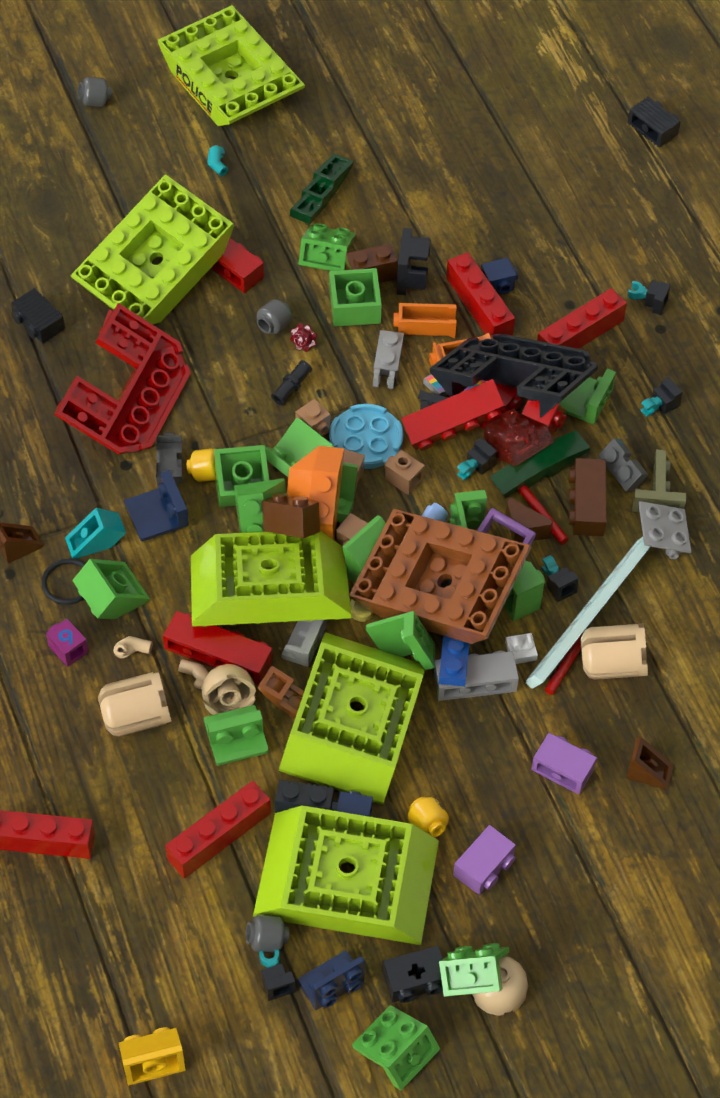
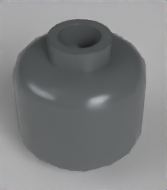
[78,77,112,107]
[257,299,292,335]
[246,915,289,953]

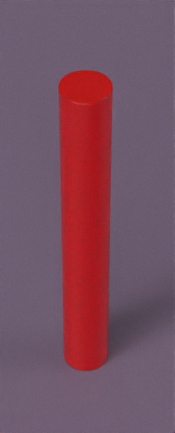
[518,485,569,545]
[544,630,585,695]

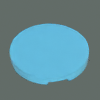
[329,404,404,469]

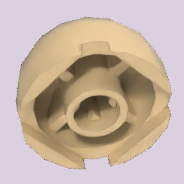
[202,664,256,715]
[472,956,528,1016]

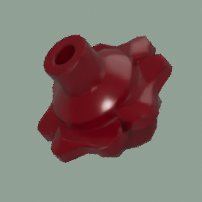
[290,323,317,352]

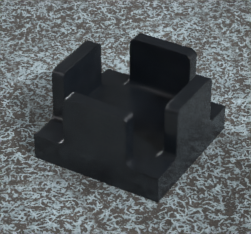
[397,228,431,296]

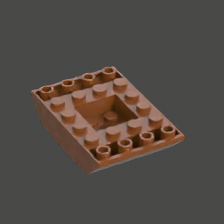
[349,509,531,644]

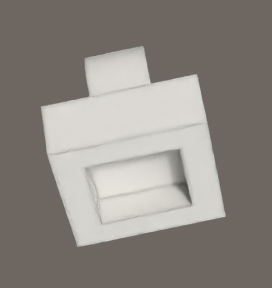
[505,633,538,664]

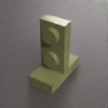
[632,449,686,512]

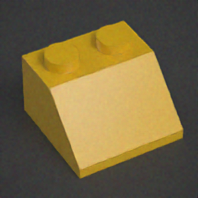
[118,1027,186,1086]

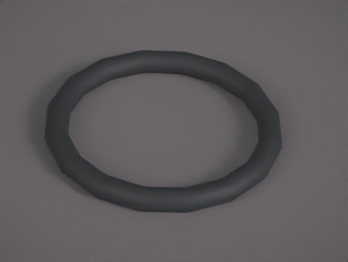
[41,558,85,605]

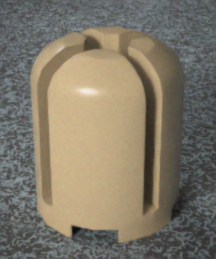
[581,623,648,680]
[98,672,172,737]

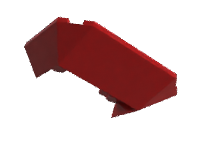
[54,303,191,455]

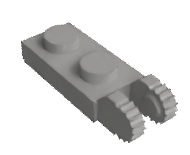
[373,330,404,389]

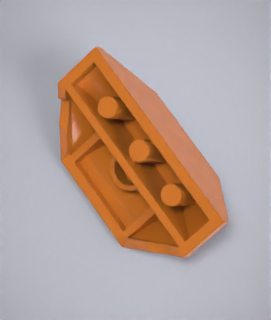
[287,446,345,541]

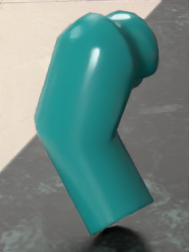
[207,145,228,177]

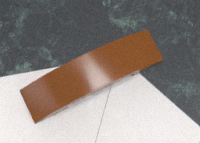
[258,666,304,719]

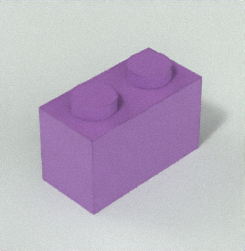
[531,733,597,795]
[453,825,516,895]

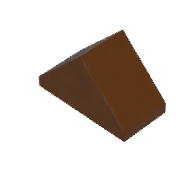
[505,497,553,543]
[0,522,44,564]
[626,737,674,789]

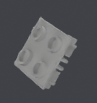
[638,501,691,559]

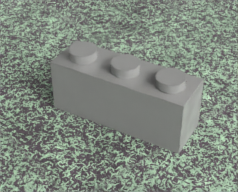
[433,651,519,701]

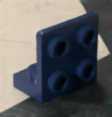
[124,470,189,541]
[297,950,365,1011]

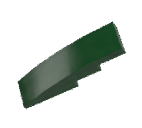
[290,154,354,224]
[490,430,591,499]

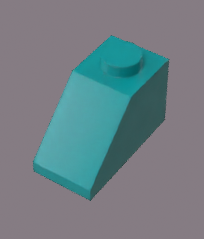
[65,507,126,559]

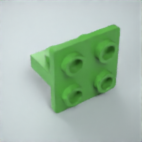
[204,705,268,766]

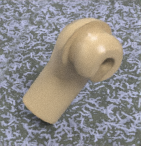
[113,636,153,658]
[178,659,209,689]

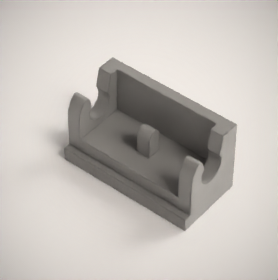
[281,620,327,667]

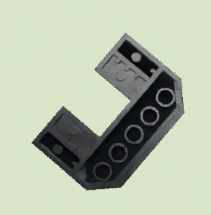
[430,333,598,418]

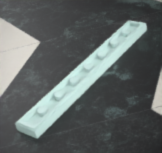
[526,537,650,689]

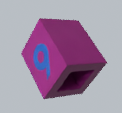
[46,619,89,667]

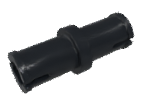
[271,360,312,405]

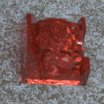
[483,408,553,466]

